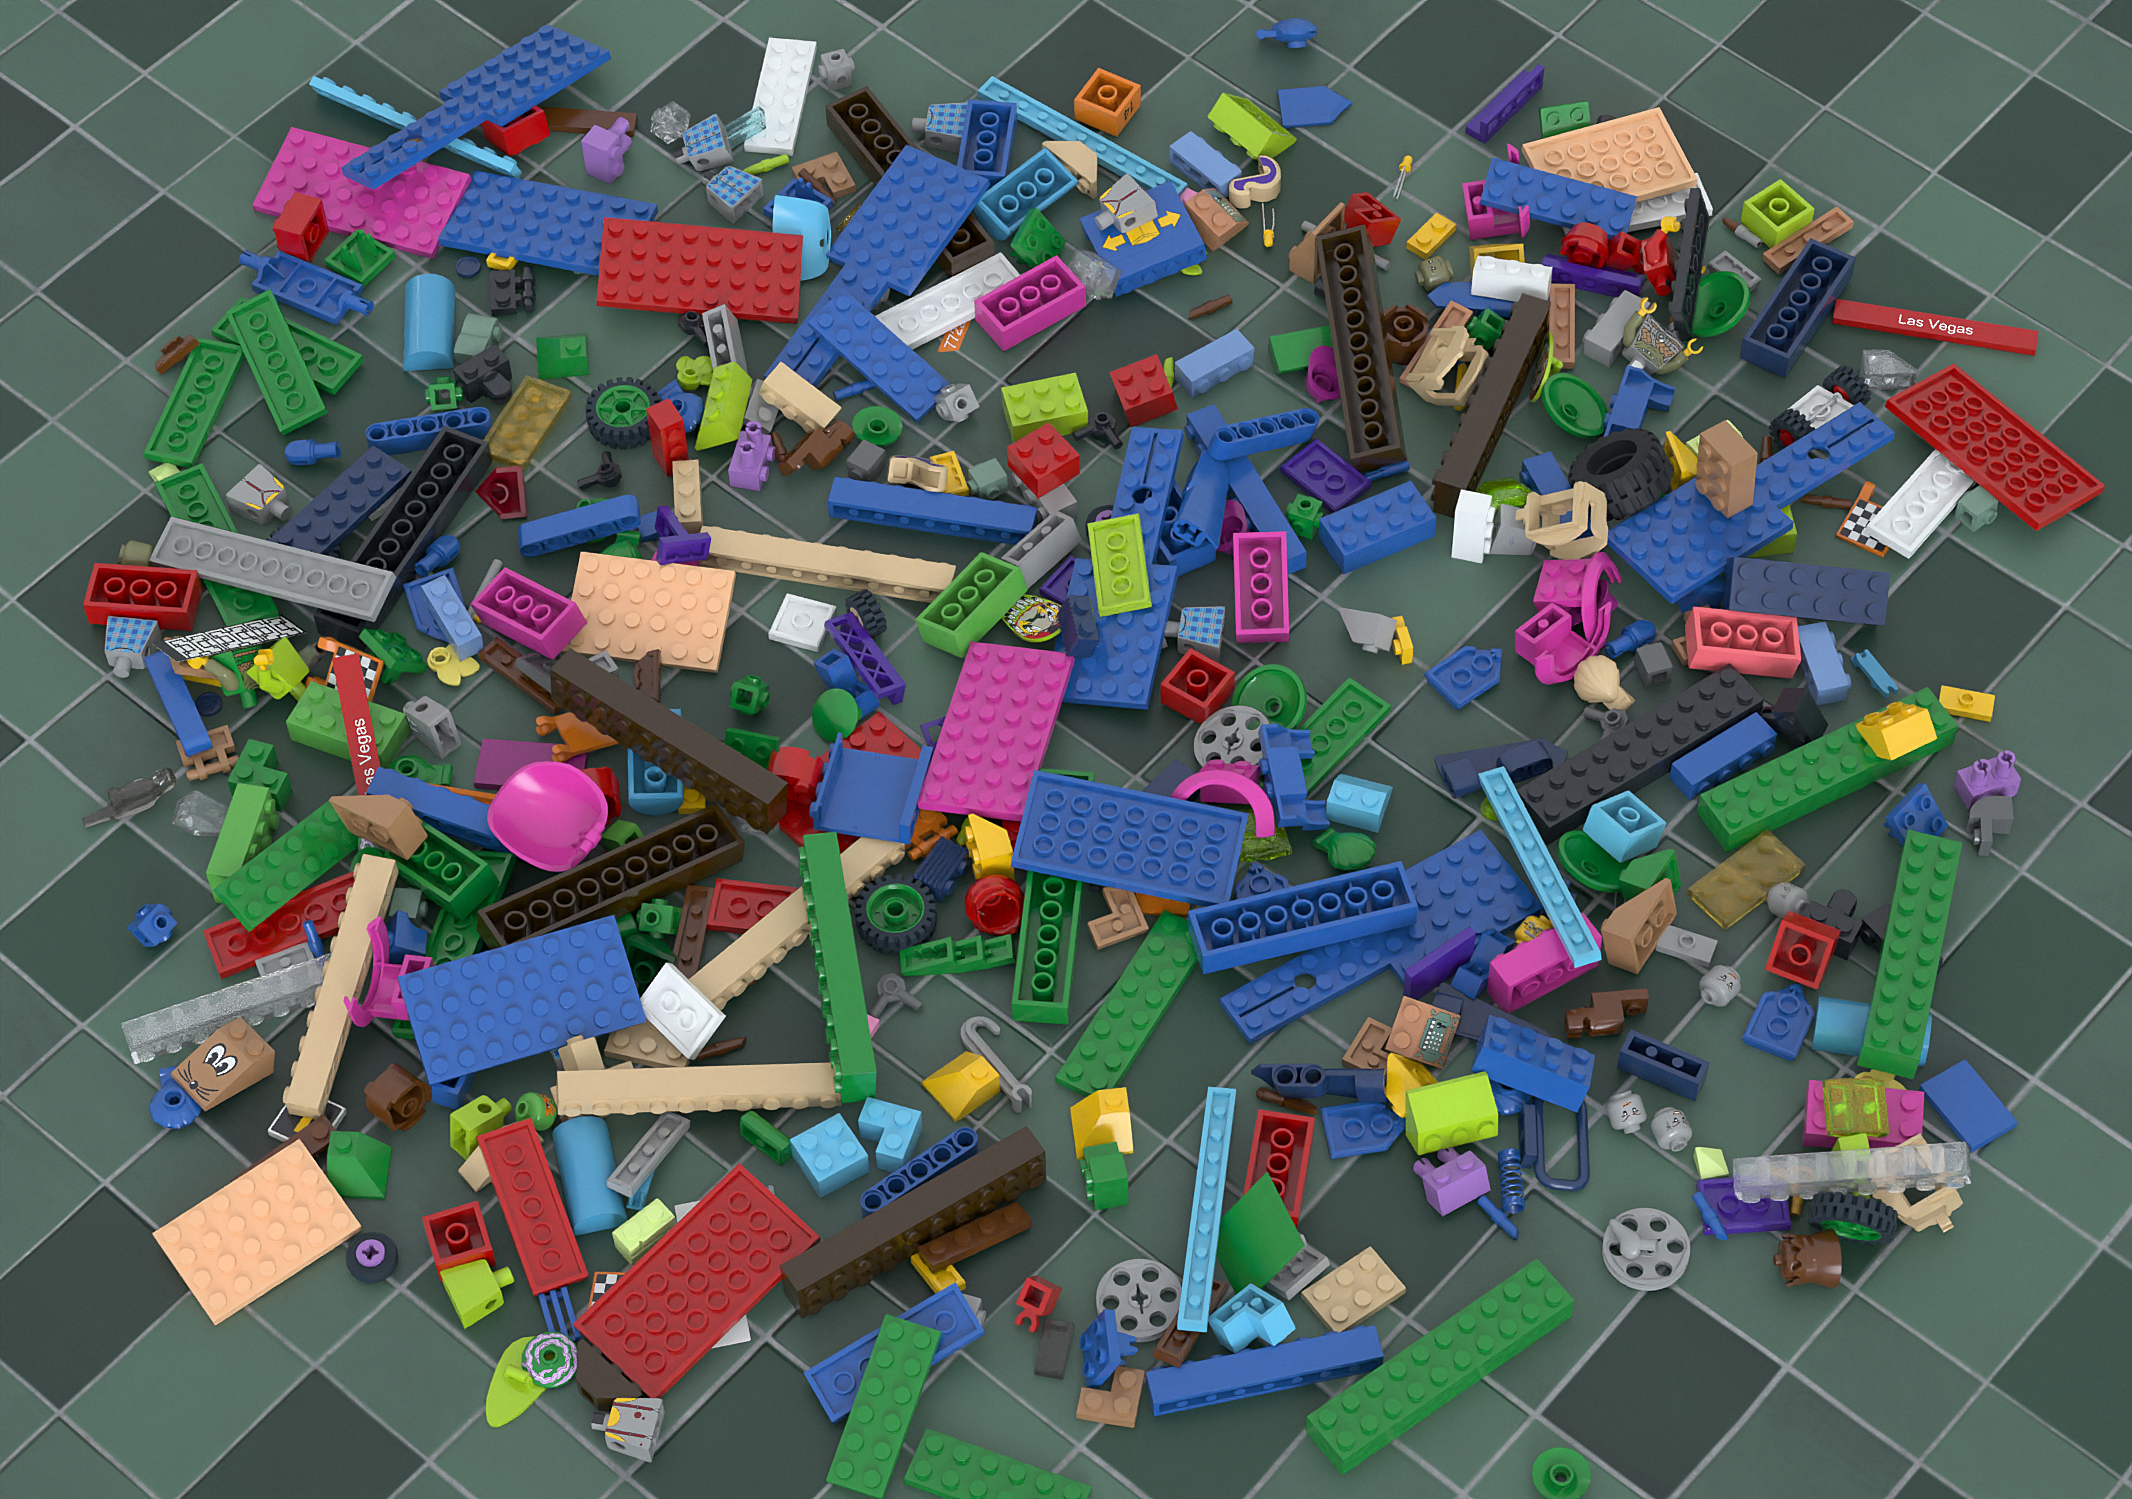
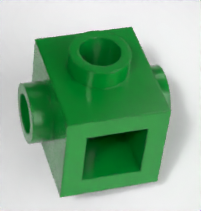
[1465,307,1505,351]
[425,376,463,413]
[1285,494,1325,540]
[729,675,771,715]
[637,899,682,939]

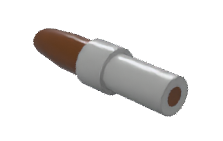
[1722,217,1763,248]

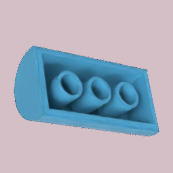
[974,147,1079,240]
[403,274,455,371]
[628,709,683,816]
[1812,996,1932,1066]
[552,1116,628,1236]

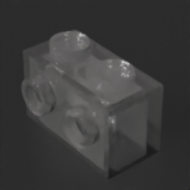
[1068,248,1122,300]

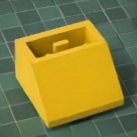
[1855,702,1937,760]
[964,814,1015,881]

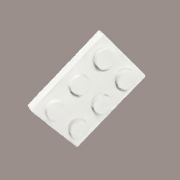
[640,963,726,1060]

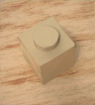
[558,1035,605,1071]

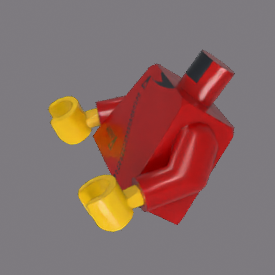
[1642,216,1706,296]

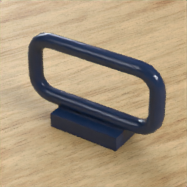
[1518,1096,1590,1191]

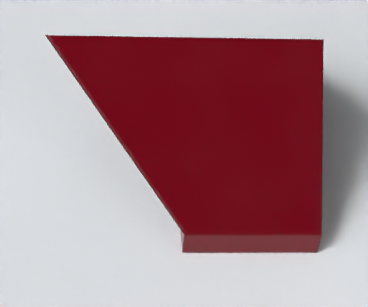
[475,465,527,519]

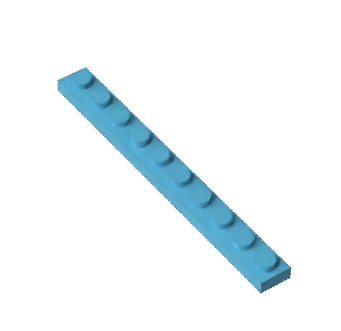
[309,76,522,178]
[977,76,1188,196]
[1478,766,1601,968]
[1177,1087,1236,1332]

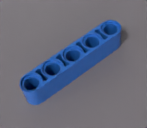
[365,407,493,456]
[1207,408,1320,461]
[517,495,641,557]
[143,651,213,758]
[860,1127,979,1218]

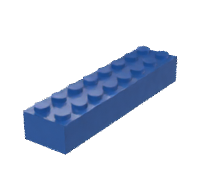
[1188,861,1418,974]

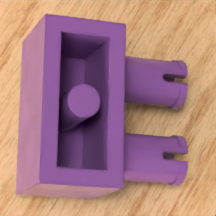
[581,117,632,184]
[728,421,776,491]
[1953,750,2021,811]
[1413,1147,1491,1216]

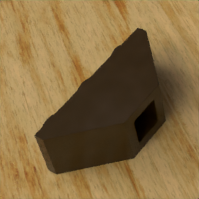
[576,1339,644,1411]

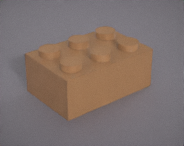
[1695,420,1758,518]

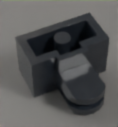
[453,344,512,404]
[1760,688,1828,748]
[1803,889,1863,961]

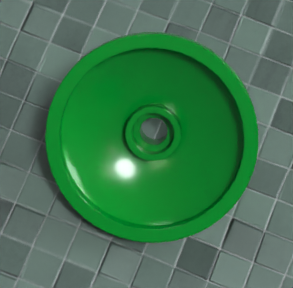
[1692,271,1751,337]
[1542,373,1608,439]
[1232,664,1307,730]
[1557,830,1630,893]

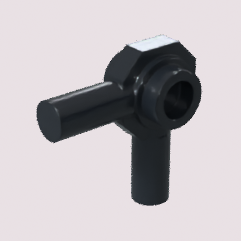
[678,311,708,347]
[1072,412,1123,450]
[577,451,622,490]

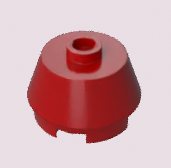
[1560,223,1609,269]

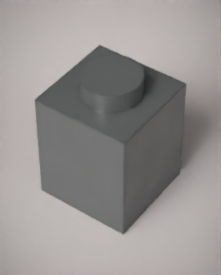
[847,440,886,482]
[1634,642,1673,689]

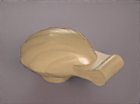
[1574,655,1635,712]

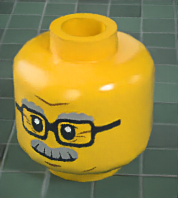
[1514,915,1554,946]

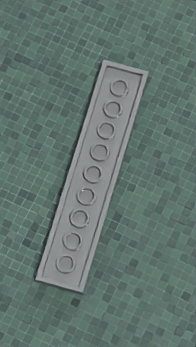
[149,517,396,622]

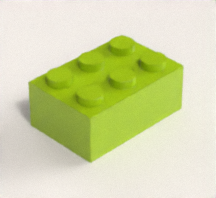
[1001,373,1088,443]

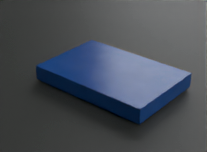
[1919,1059,2018,1153]

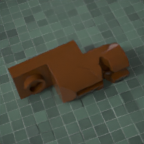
[776,419,855,473]
[1564,988,1649,1039]

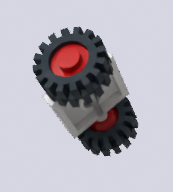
[1769,365,1871,450]

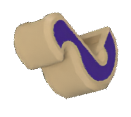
[1229,155,1281,208]
[887,456,948,493]

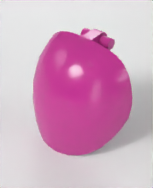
[487,761,608,872]

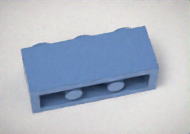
[1169,131,1242,198]
[1175,329,1255,398]
[421,575,484,662]
[1798,622,1851,706]

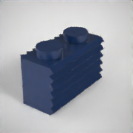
[1057,595,1101,658]
[912,836,971,902]

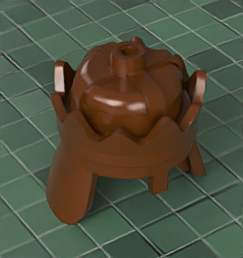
[1773,1228,1842,1289]

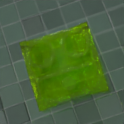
[1476,477,1534,511]
[1239,808,1292,862]

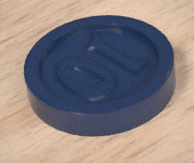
[455,256,481,278]
[195,692,223,717]

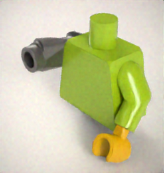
[246,636,326,701]

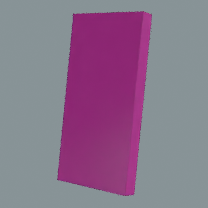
[474,739,589,790]

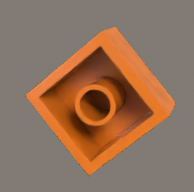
[1074,68,1141,137]

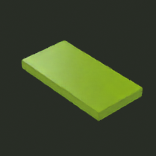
[1087,513,1152,617]

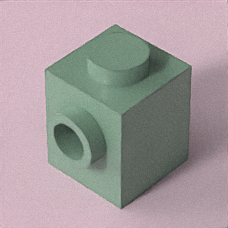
[966,458,1008,500]
[1955,485,1999,532]
[387,887,429,928]

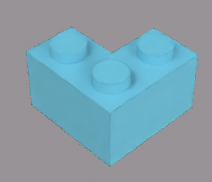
[858,1097,923,1173]
[1208,1283,1296,1354]

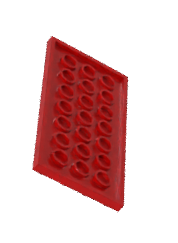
[596,217,803,324]
[1885,363,2105,531]
[573,1163,821,1399]

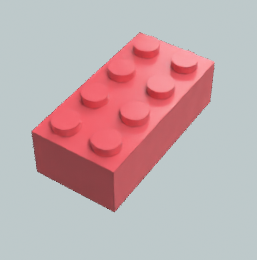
[1685,607,1801,679]

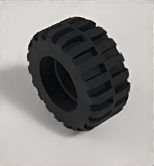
[1568,428,1673,521]

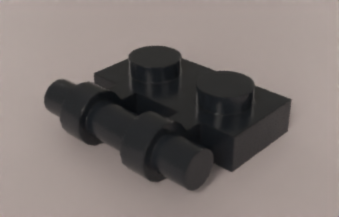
[490,267,536,316]

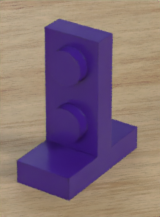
[655,506,711,565]

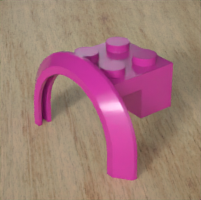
[1462,144,1530,240]
[1533,552,1622,647]
[1515,601,1612,685]
[1171,760,1275,838]
[343,916,435,1027]

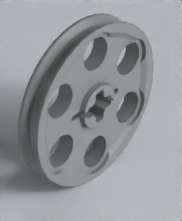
[1194,706,1269,767]
[1602,1208,1690,1291]
[1096,1259,1182,1343]

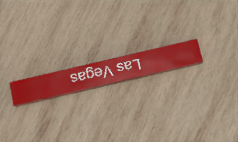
[1832,299,2039,356]
[332,653,381,796]

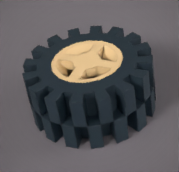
[845,589,887,638]

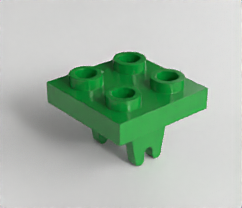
[1538,100,1591,139]
[1010,208,1067,269]
[324,229,396,288]
[359,628,428,685]
[724,728,780,769]

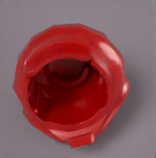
[964,874,1025,936]

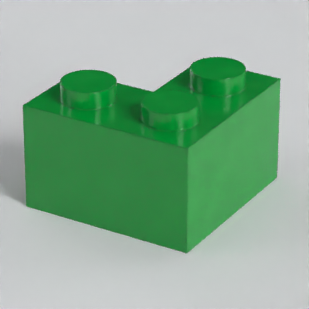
[227,739,293,812]
[1079,1142,1128,1211]

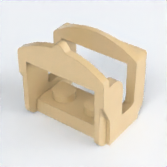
[1406,326,1489,406]
[1515,481,1608,560]
[1869,1133,1963,1232]

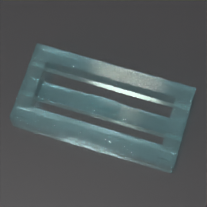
[725,106,766,148]

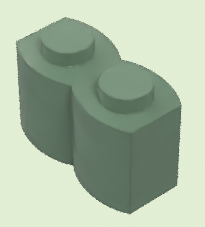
[454,313,502,364]

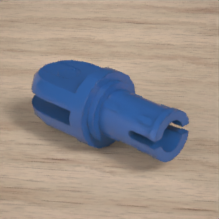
[284,439,341,466]
[415,535,460,577]
[1604,620,1656,659]

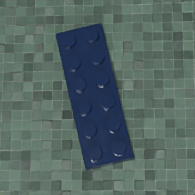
[268,446,412,555]

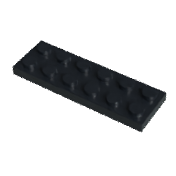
[1668,188,1710,341]

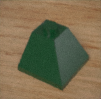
[624,932,677,998]

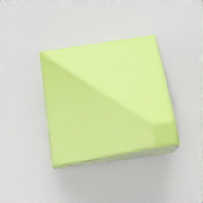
[149,463,180,482]
[1693,1147,1729,1180]

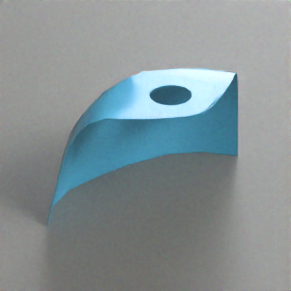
[773,195,831,281]

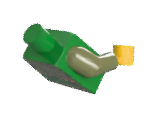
[187,644,262,709]

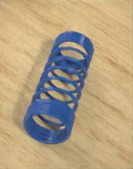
[1498,1148,1525,1214]

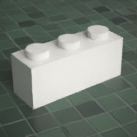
[1471,256,1553,302]
[1451,490,1495,563]

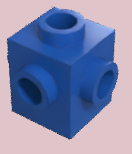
[127,903,177,947]

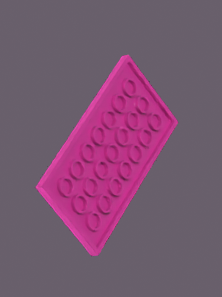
[252,127,471,259]
[918,642,1075,822]

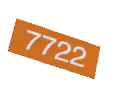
[938,319,972,352]

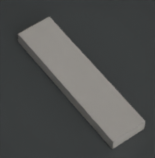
[607,1111,690,1198]

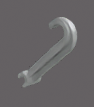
[961,1016,1032,1114]

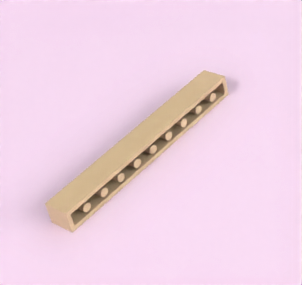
[700,526,957,603]
[689,837,905,1011]
[283,854,399,1119]
[556,1063,842,1117]

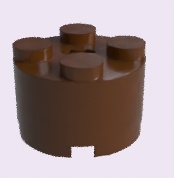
[1383,304,1429,366]
[364,1063,431,1131]

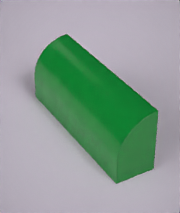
[1268,325,1333,374]

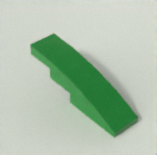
[899,934,1016,976]

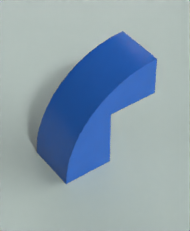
[813,648,880,720]
[1450,928,1516,999]

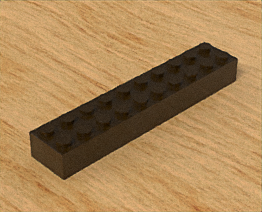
[825,86,995,278]
[1316,224,1407,472]
[1431,293,1551,519]
[550,648,788,835]
[477,803,745,950]
[780,1126,1047,1319]

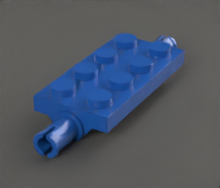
[239,250,374,325]

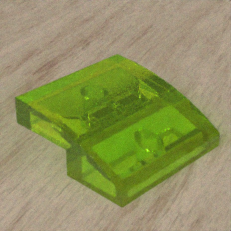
[1822,1078,1890,1138]

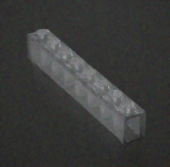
[121,953,332,1064]
[1733,1142,1971,1203]

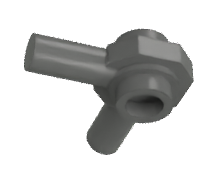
[1583,707,1630,741]
[867,973,923,1018]

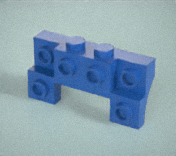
[1603,365,1675,437]
[1258,724,1330,831]

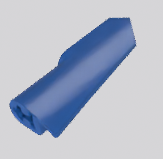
[1427,282,1549,318]
[1173,450,1230,550]

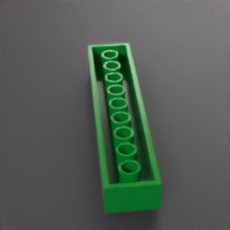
[1697,687,1958,852]
[1012,768,1095,1025]
[1857,829,1962,1079]
[798,832,877,1103]
[1306,1259,1574,1475]

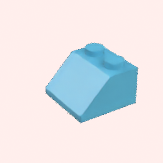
[1326,774,1393,833]

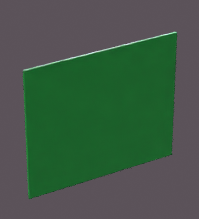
[1216,1172,1305,1295]

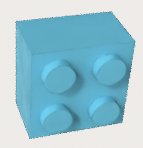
[1583,790,1666,863]
[790,1113,870,1199]

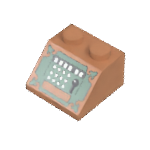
[1184,188,1249,251]
[1385,996,1461,1069]

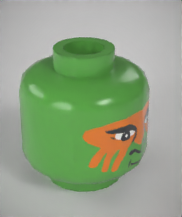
[515,1092,557,1131]

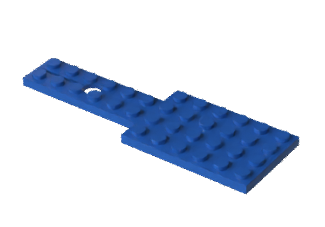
[341,25,611,190]
[764,145,990,388]
[1607,402,1895,604]
[1054,427,1184,710]
[1220,830,1542,1045]

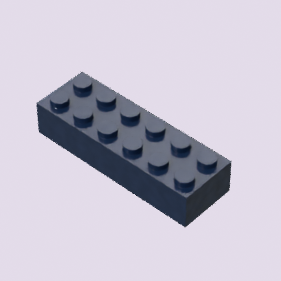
[1740,238,1856,378]
[1722,557,1890,626]

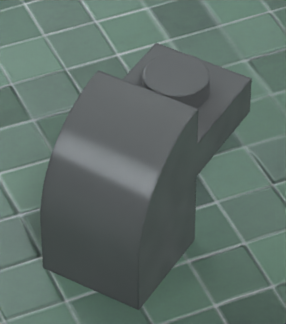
[1965,796,2014,856]

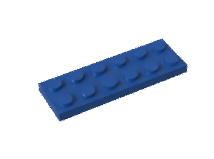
[1480,157,1637,239]
[808,288,950,423]
[804,1282,986,1425]

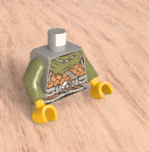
[1622,297,1703,375]

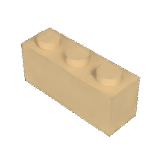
[758,362,842,433]
[673,460,703,534]

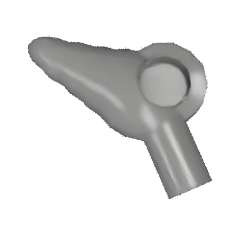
[1609,1219,1658,1259]

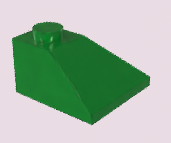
[536,333,590,380]
[1619,849,1681,901]
[327,1131,392,1199]

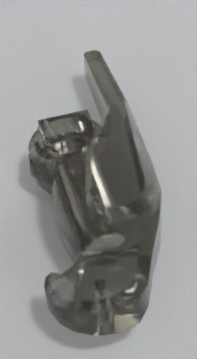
[82,768,177,827]

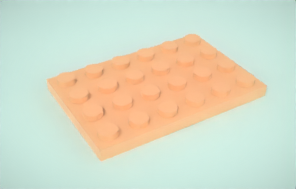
[1522,107,1698,203]
[562,552,736,673]
[152,1139,362,1326]

